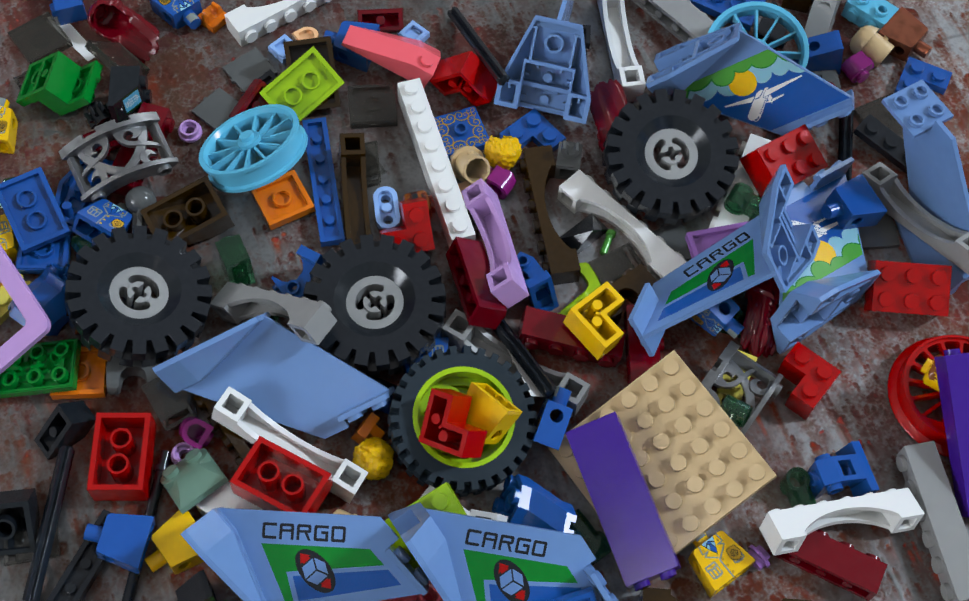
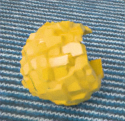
[483,135,522,170]
[352,437,394,481]

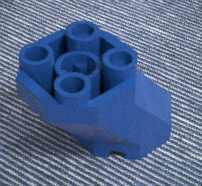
[8,263,70,336]
[492,474,577,534]

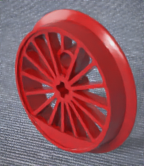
[888,335,969,457]

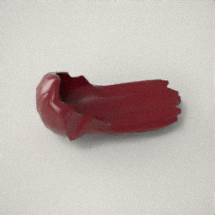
[87,0,160,64]
[590,79,628,152]
[740,277,780,358]

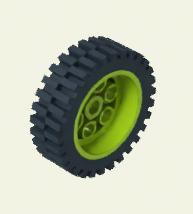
[387,346,537,497]

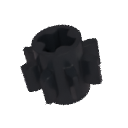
[84,101,112,129]

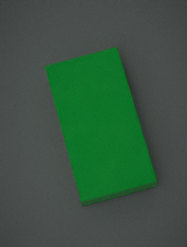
[0,338,82,398]

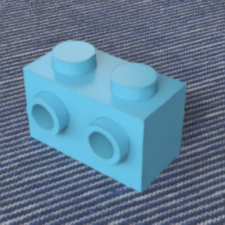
[841,0,899,33]

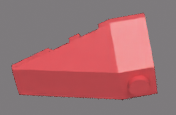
[341,25,441,88]

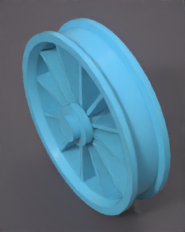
[708,1,809,68]
[199,104,308,193]

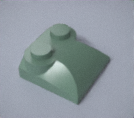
[160,448,229,514]

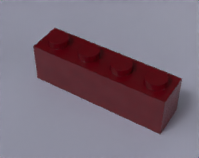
[108,102,175,196]
[446,237,507,329]
[623,305,664,385]
[518,306,626,368]
[767,529,888,601]

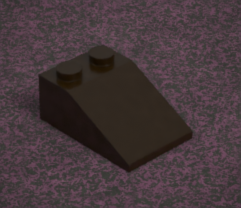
[283,36,341,111]
[140,175,235,245]

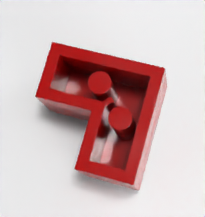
[429,51,498,107]
[379,197,435,253]
[777,342,842,420]
[418,388,487,458]

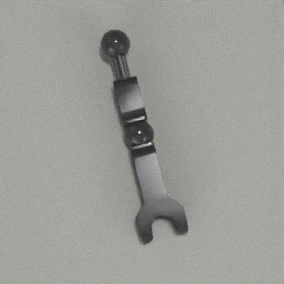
[106,186,161,395]

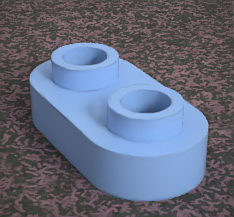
[373,186,401,230]

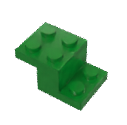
[16,51,103,116]

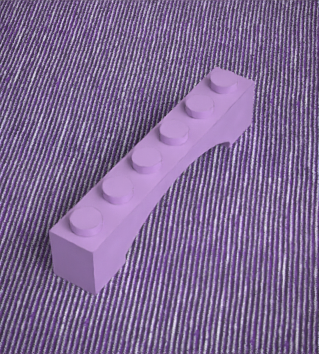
[461,178,529,308]

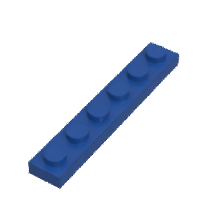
[302,117,345,247]

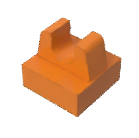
[198,1,226,34]
[351,412,385,444]

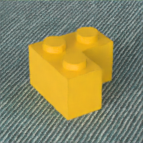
[563,281,625,360]

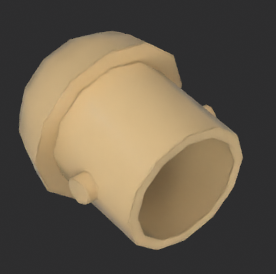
[849,25,895,68]
[450,146,490,184]

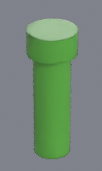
[600,229,616,256]

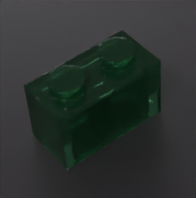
[215,234,256,286]

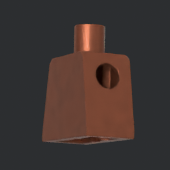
[878,7,933,61]

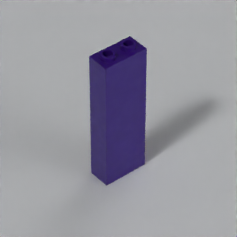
[934,348,969,518]
[565,412,681,591]

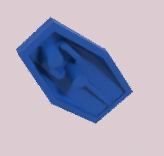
[55,156,114,227]

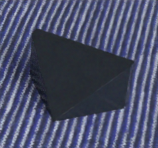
[560,213,608,255]

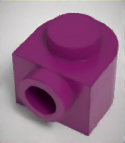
[841,50,874,83]
[485,165,516,200]
[179,416,214,449]

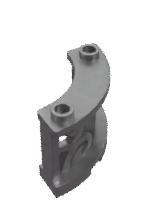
[58,112,179,203]
[701,340,784,435]

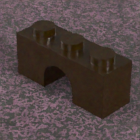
[609,263,657,325]

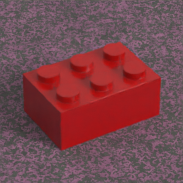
[740,124,828,198]
[864,260,952,317]
[87,413,157,501]
[229,436,333,513]

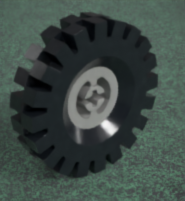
[602,89,739,224]
[65,225,212,367]
[303,234,446,377]

